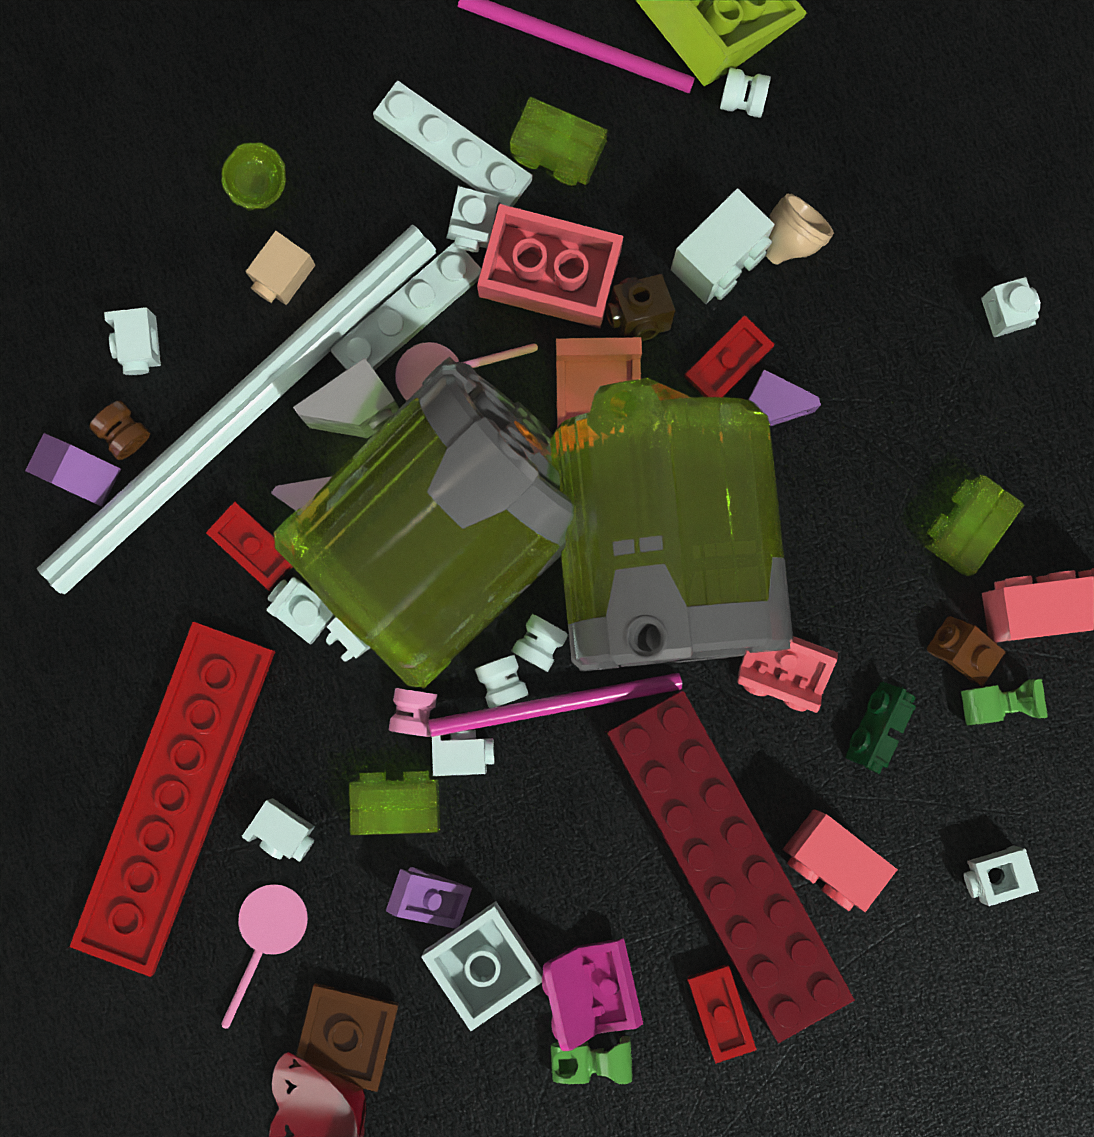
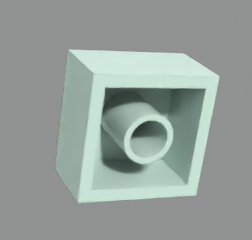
[671,188,775,304]
[421,901,543,1031]

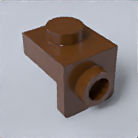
[927,616,1006,687]

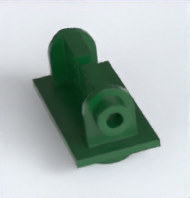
[845,681,916,774]

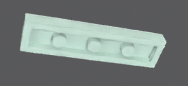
[373,80,532,207]
[330,243,481,370]

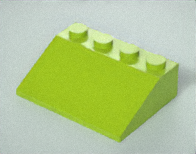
[636,0,807,86]

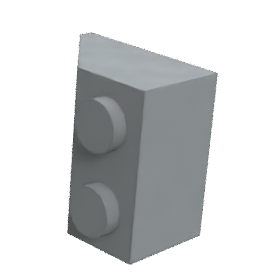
[293,358,399,438]

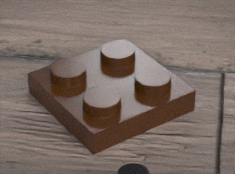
[293,983,399,1092]

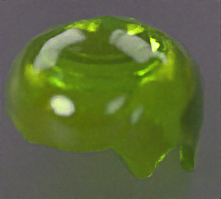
[221,142,286,210]

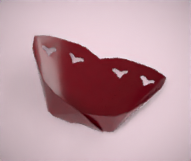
[269,1052,366,1137]

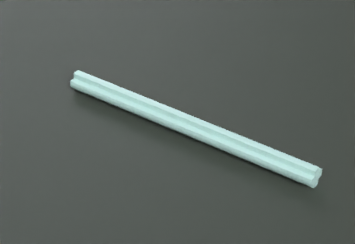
[37,225,437,594]

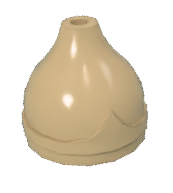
[766,194,834,265]

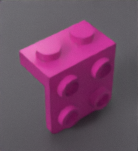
[542,938,643,1051]

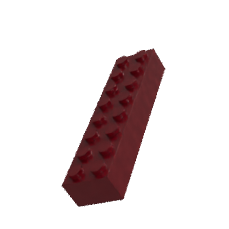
[606,691,855,1043]

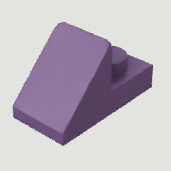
[386,867,472,929]

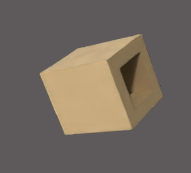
[246,231,315,305]

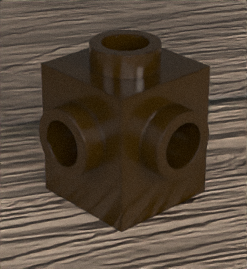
[606,274,675,341]

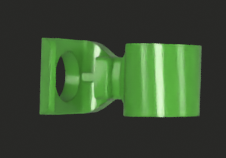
[961,678,1048,725]
[551,1036,633,1084]

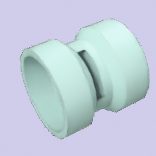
[720,67,771,118]
[511,614,569,672]
[475,655,529,708]

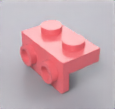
[737,636,838,712]

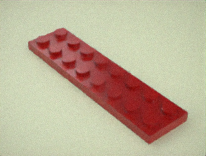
[70,622,275,977]

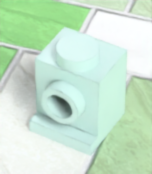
[981,277,1040,337]
[104,308,161,375]
[432,730,494,776]
[242,798,315,862]
[964,846,1039,906]

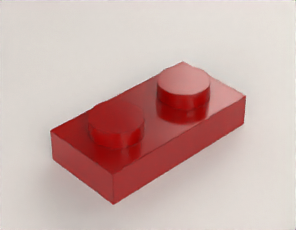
[684,315,775,406]
[206,502,299,591]
[687,964,757,1064]

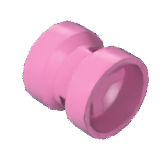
[389,688,437,737]

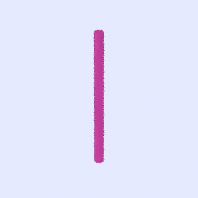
[458,0,695,93]
[428,673,682,737]

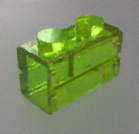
[510,97,607,186]
[926,475,1024,576]
[349,771,440,835]

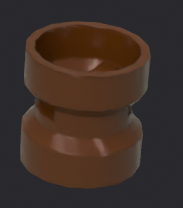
[89,401,150,460]

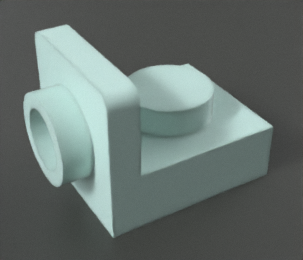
[446,186,499,252]
[266,577,338,644]

